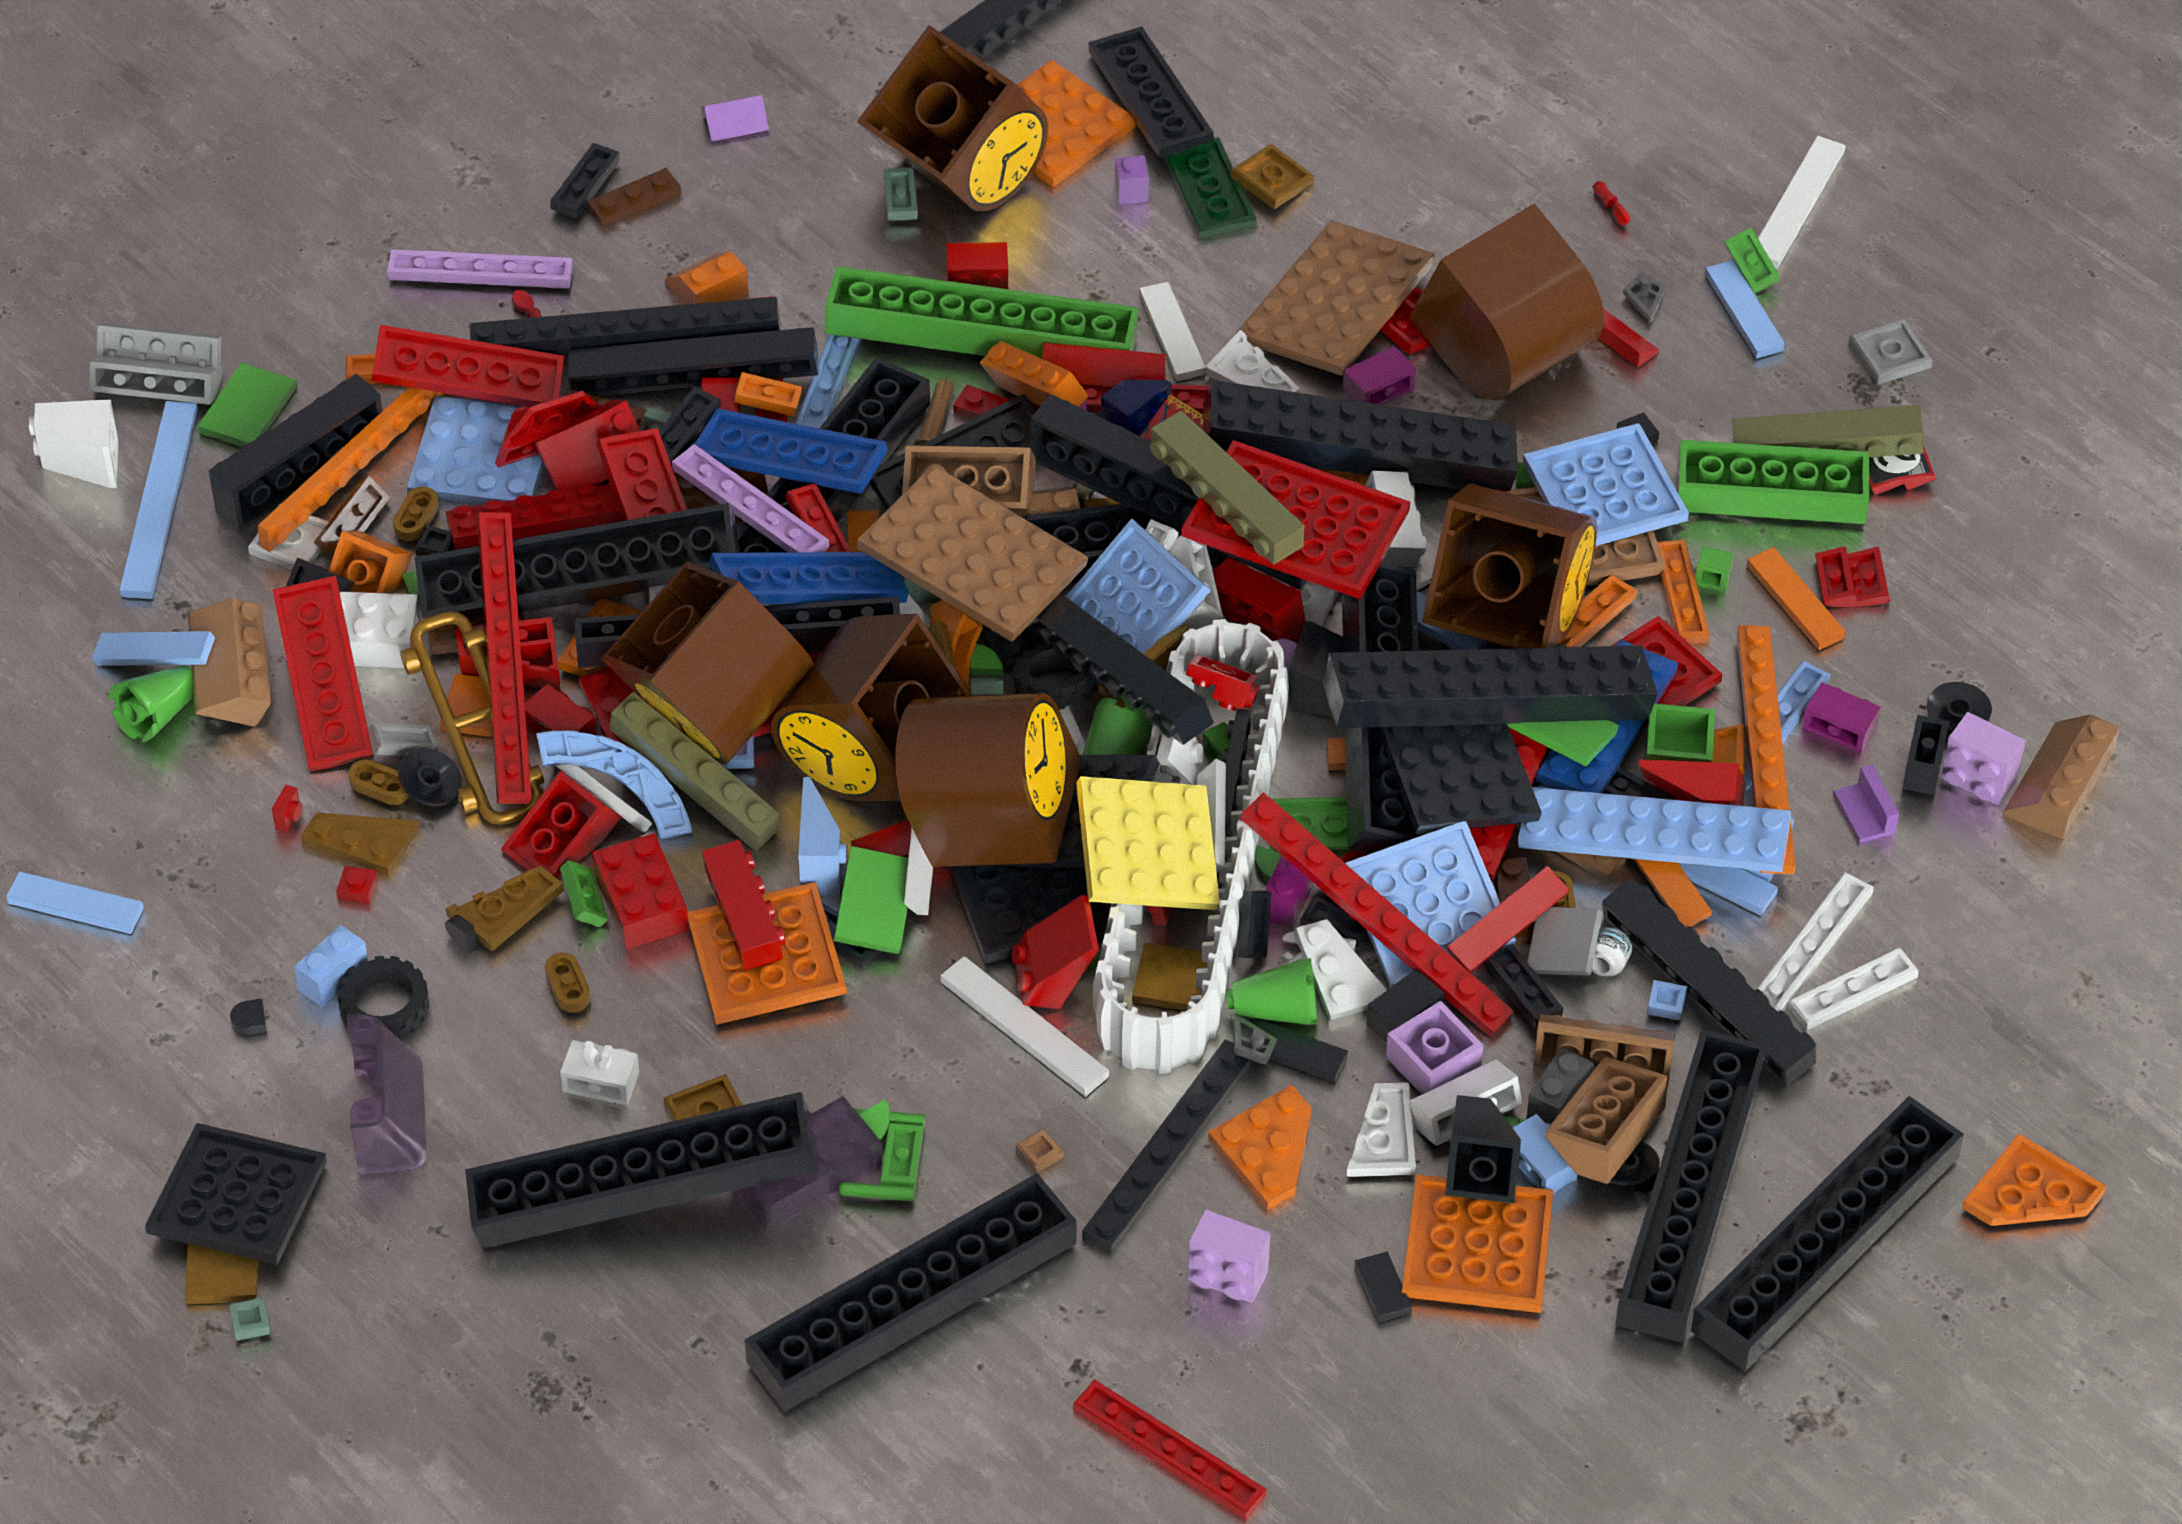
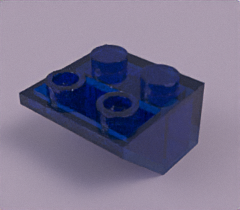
[1101,380,1172,436]

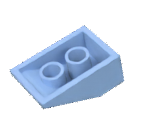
[798,777,847,897]

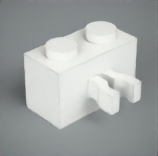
[560,1040,639,1106]

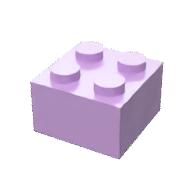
[1941,712,2026,806]
[1386,1001,1484,1095]
[1188,1209,1270,1303]

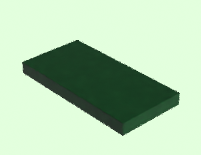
[1162,137,1257,240]

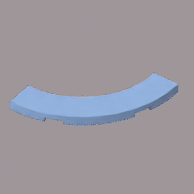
[536,731,692,840]

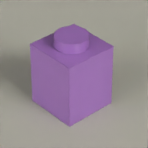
[1114,155,1149,205]

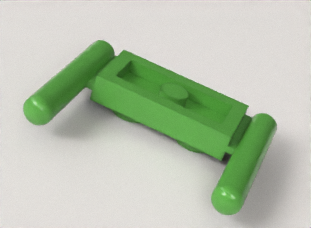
[839,1109,926,1202]

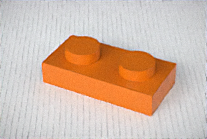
[734,372,802,417]

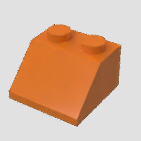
[665,251,749,305]
[329,531,413,594]

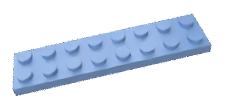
[1518,787,1791,872]

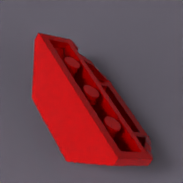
[495,391,601,468]

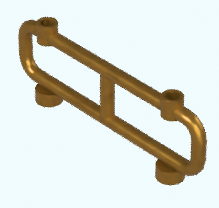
[400,611,545,825]

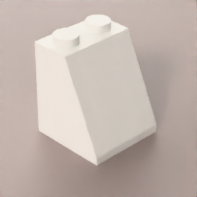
[29,399,119,488]

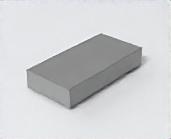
[368,723,439,756]

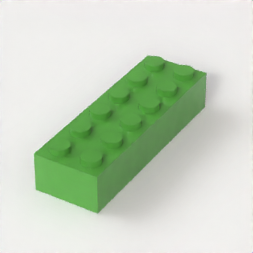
[1677,440,1869,524]

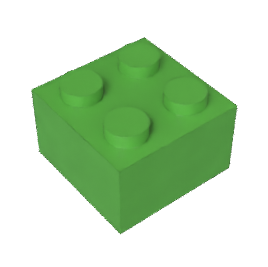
[1645,704,1716,762]

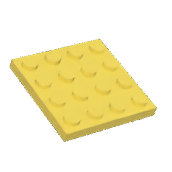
[1076,776,1220,910]

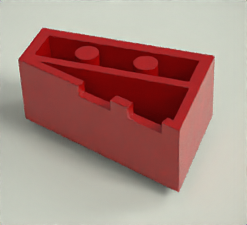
[1213,558,1306,644]
[455,617,561,691]

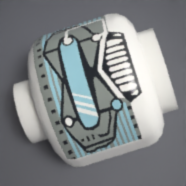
[1592,927,1632,977]

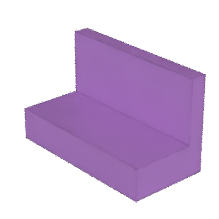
[701,95,769,141]
[1833,764,1899,843]

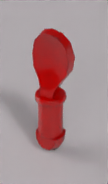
[1593,181,1630,226]
[512,290,543,318]

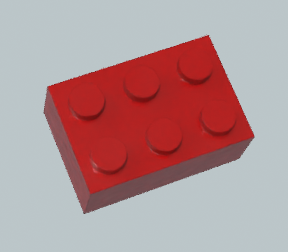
[592,833,689,950]

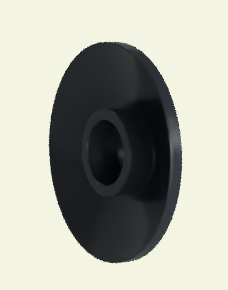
[1927,682,1992,733]
[398,748,461,806]
[1609,1141,1660,1186]

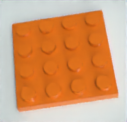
[1017,59,1136,187]
[687,882,847,1025]
[1402,1174,1554,1313]

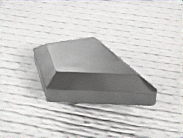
[1623,272,1666,322]
[1233,1014,1277,1064]

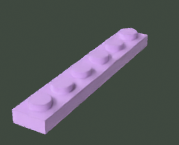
[387,249,573,288]
[672,444,829,553]

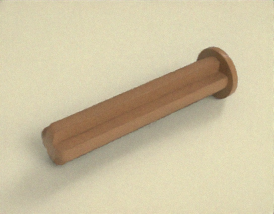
[913,378,954,446]

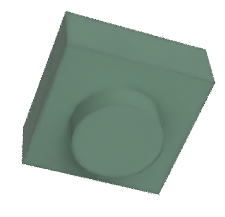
[970,678,1004,696]
[229,1297,271,1341]

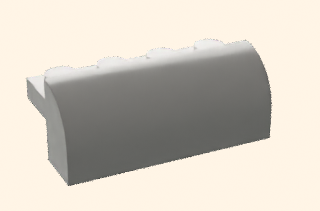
[89,323,224,404]

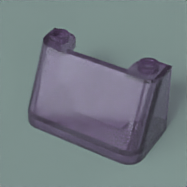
[347,1014,427,1175]

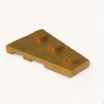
[301,812,420,876]
[445,866,564,951]

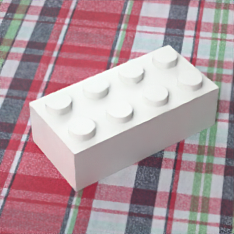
[281,592,421,668]

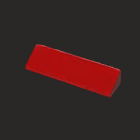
[1598,308,1659,368]
[1042,342,1167,392]

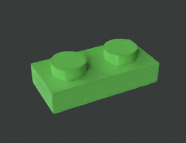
[1724,227,1780,294]
[560,860,608,927]

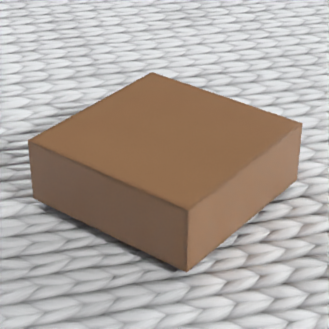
[1016,1128,1064,1174]

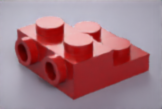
[1185,653,1260,711]

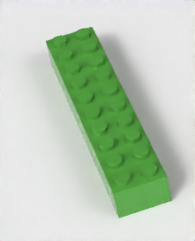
[825,266,1139,359]

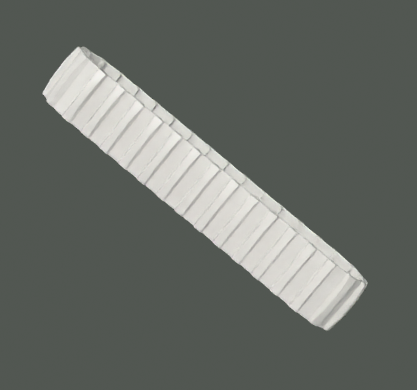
[1093,619,1289,1074]

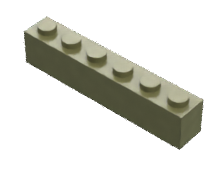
[1732,405,1923,457]
[1150,411,1305,565]
[610,692,781,852]

